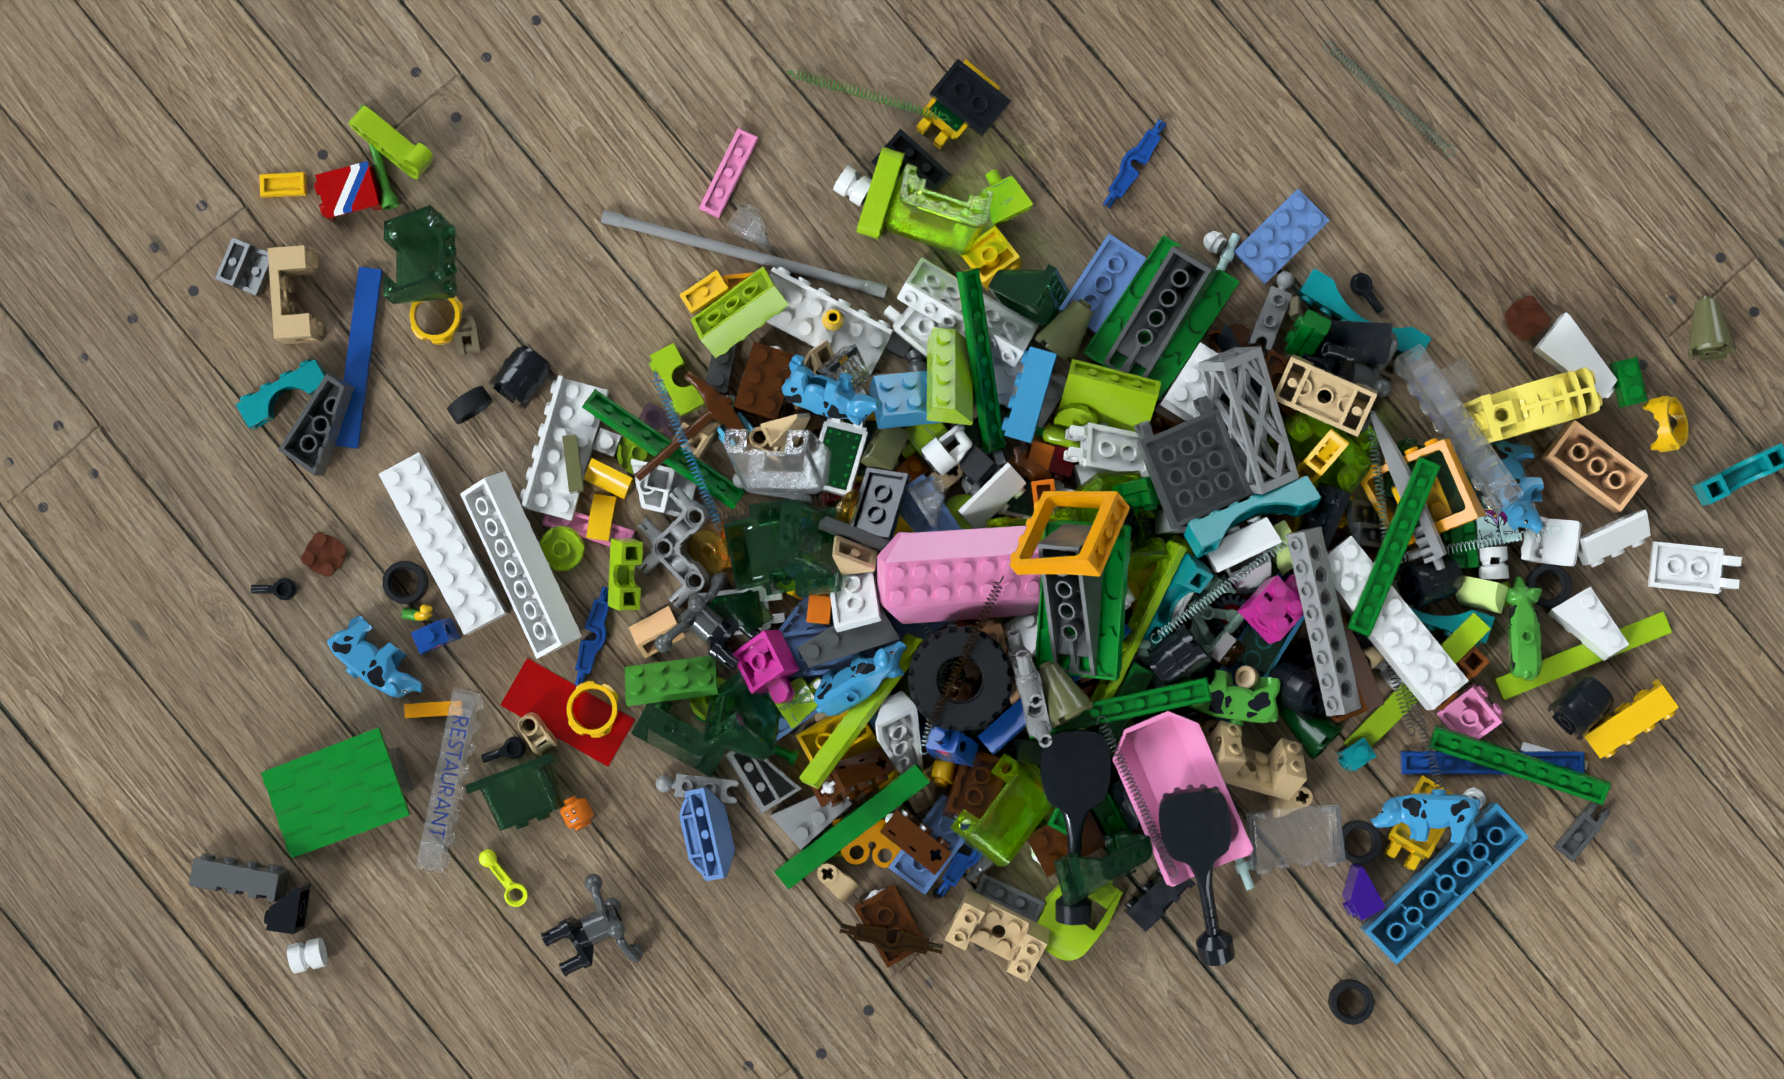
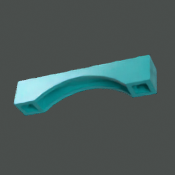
[1297,268,1431,364]
[1184,476,1321,558]
[1409,606,1495,647]

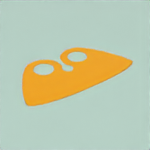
[832,818,901,868]

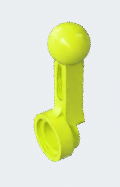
[479,849,528,907]

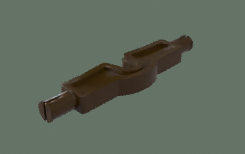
[839,923,943,954]

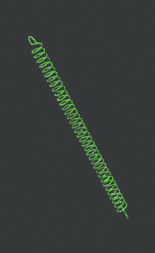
[786,70,949,120]

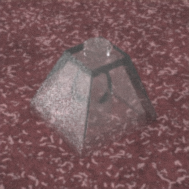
[727,204,772,252]
[908,475,947,529]

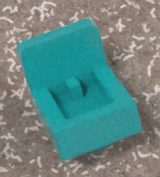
[1337,737,1377,772]

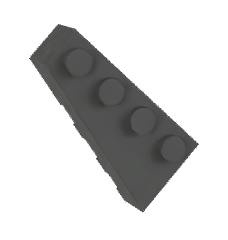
[278,374,355,476]
[797,603,901,667]
[189,853,290,902]

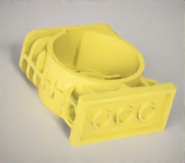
[1460,367,1603,449]

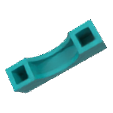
[235,359,326,430]
[1692,443,1784,506]
[1143,553,1214,646]

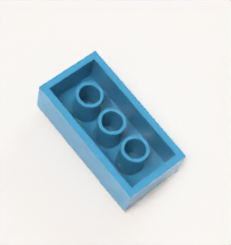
[1001,346,1058,443]
[869,371,945,429]

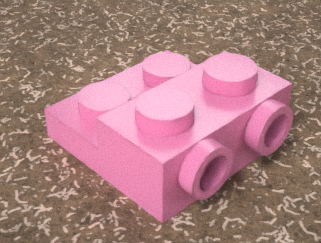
[1436,683,1504,739]

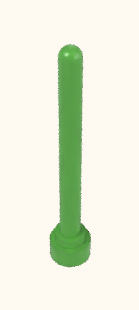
[359,105,400,210]

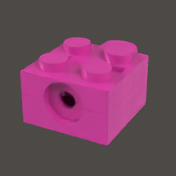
[1238,574,1304,644]
[732,630,800,703]

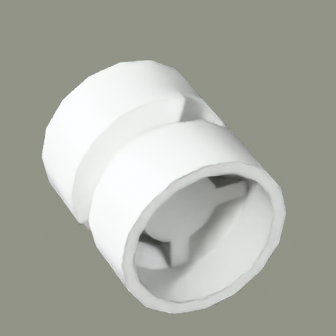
[833,165,872,207]
[1478,547,1509,580]
[287,937,328,974]

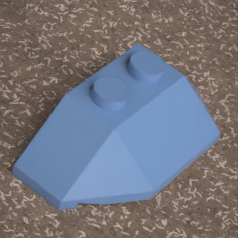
[679,787,735,881]

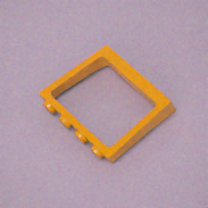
[1356,438,1486,547]
[1009,491,1130,577]

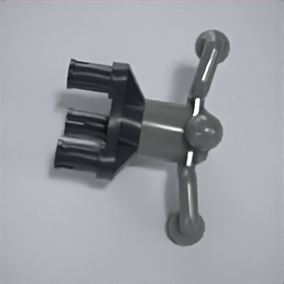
[1301,332,1398,434]
[655,572,761,671]
[541,874,644,977]

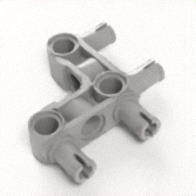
[637,486,710,608]
[1007,629,1053,748]

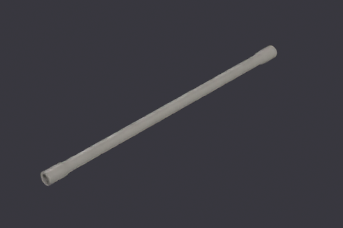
[601,210,888,298]

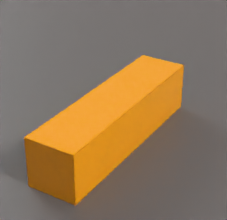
[404,700,464,718]

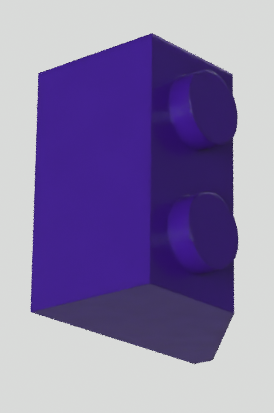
[1342,863,1386,921]

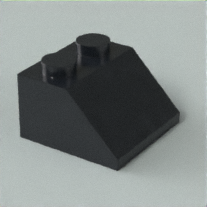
[264,883,311,934]

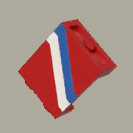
[314,161,382,222]

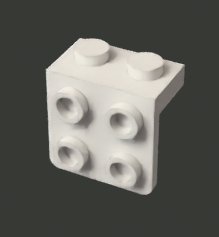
[1521,516,1582,567]

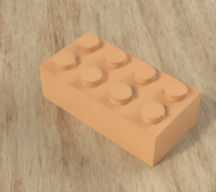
[1541,420,1648,513]

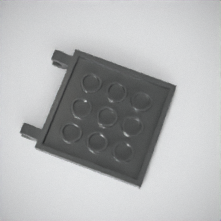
[1134,395,1253,529]

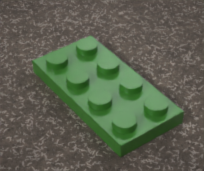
[625,656,718,706]

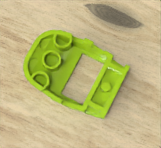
[1036,864,1123,961]

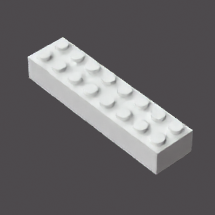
[379,452,509,635]
[460,471,582,659]
[1327,536,1469,710]

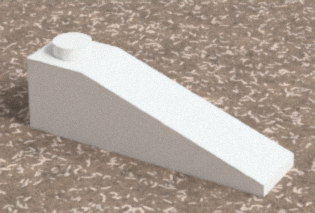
[875,691,924,774]

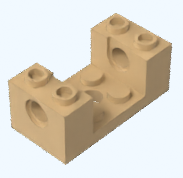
[268,245,324,345]
[1274,354,1378,437]
[1206,720,1307,801]
[945,889,1050,982]

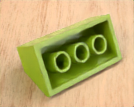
[690,266,789,358]
[926,327,973,425]

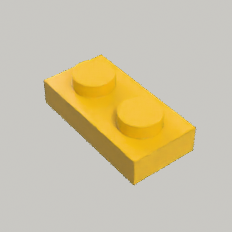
[680,270,730,315]

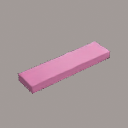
[699,128,759,219]
[542,512,636,546]

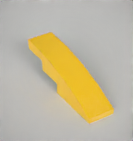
[1296,428,1349,484]

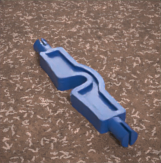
[1103,119,1166,209]
[574,586,610,686]
[936,808,1000,897]

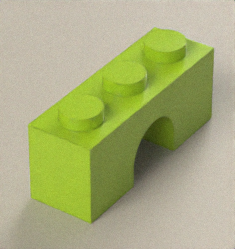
[649,343,705,418]
[608,538,643,611]

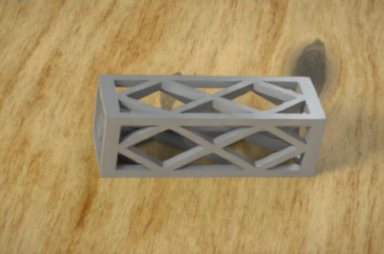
[1198,346,1299,494]

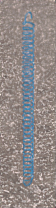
[653,371,721,531]

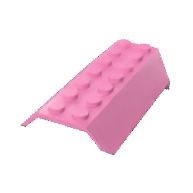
[877,526,1041,624]
[1113,710,1253,887]

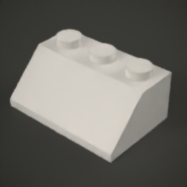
[958,462,1026,529]
[1578,509,1651,567]
[1206,515,1282,573]

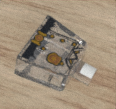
[815,344,870,394]

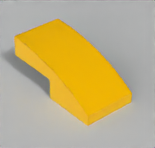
[586,494,617,541]

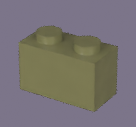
[860,426,909,471]

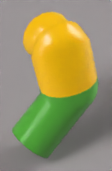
[401,604,433,622]

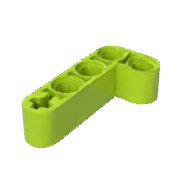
[348,106,433,180]
[856,147,905,240]

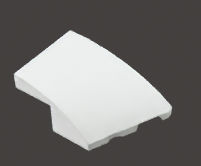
[631,459,697,517]

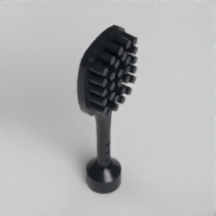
[1040,729,1111,925]
[1159,784,1235,966]

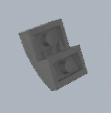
[215,237,269,297]
[1345,499,1386,548]

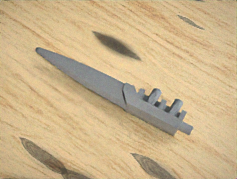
[1370,411,1447,570]

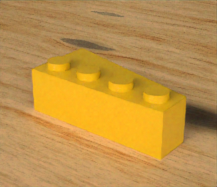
[1585,678,1679,759]

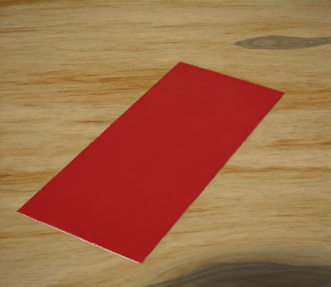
[500,658,635,767]

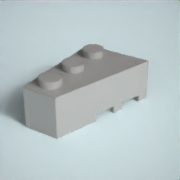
[726,742,802,813]
[770,795,852,850]

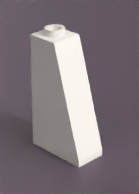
[1533,312,1617,399]

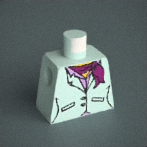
[1474,494,1521,547]

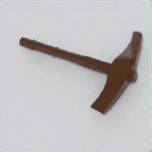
[634,371,750,481]

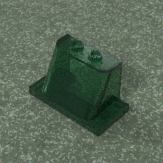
[988,264,1070,329]
[723,498,808,596]
[777,499,846,597]
[701,672,780,761]
[631,701,733,777]
[464,751,565,831]
[1054,828,1153,906]

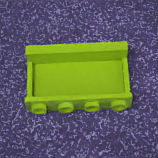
[1058,359,1161,432]

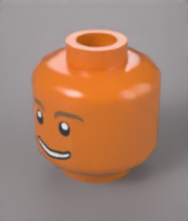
[560,795,594,831]

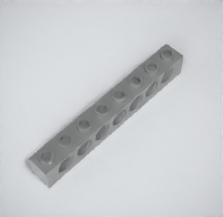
[1286,527,1362,716]

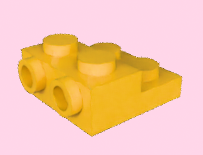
[958,226,1023,291]

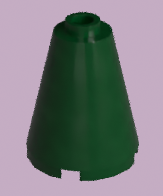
[1280,706,1344,760]

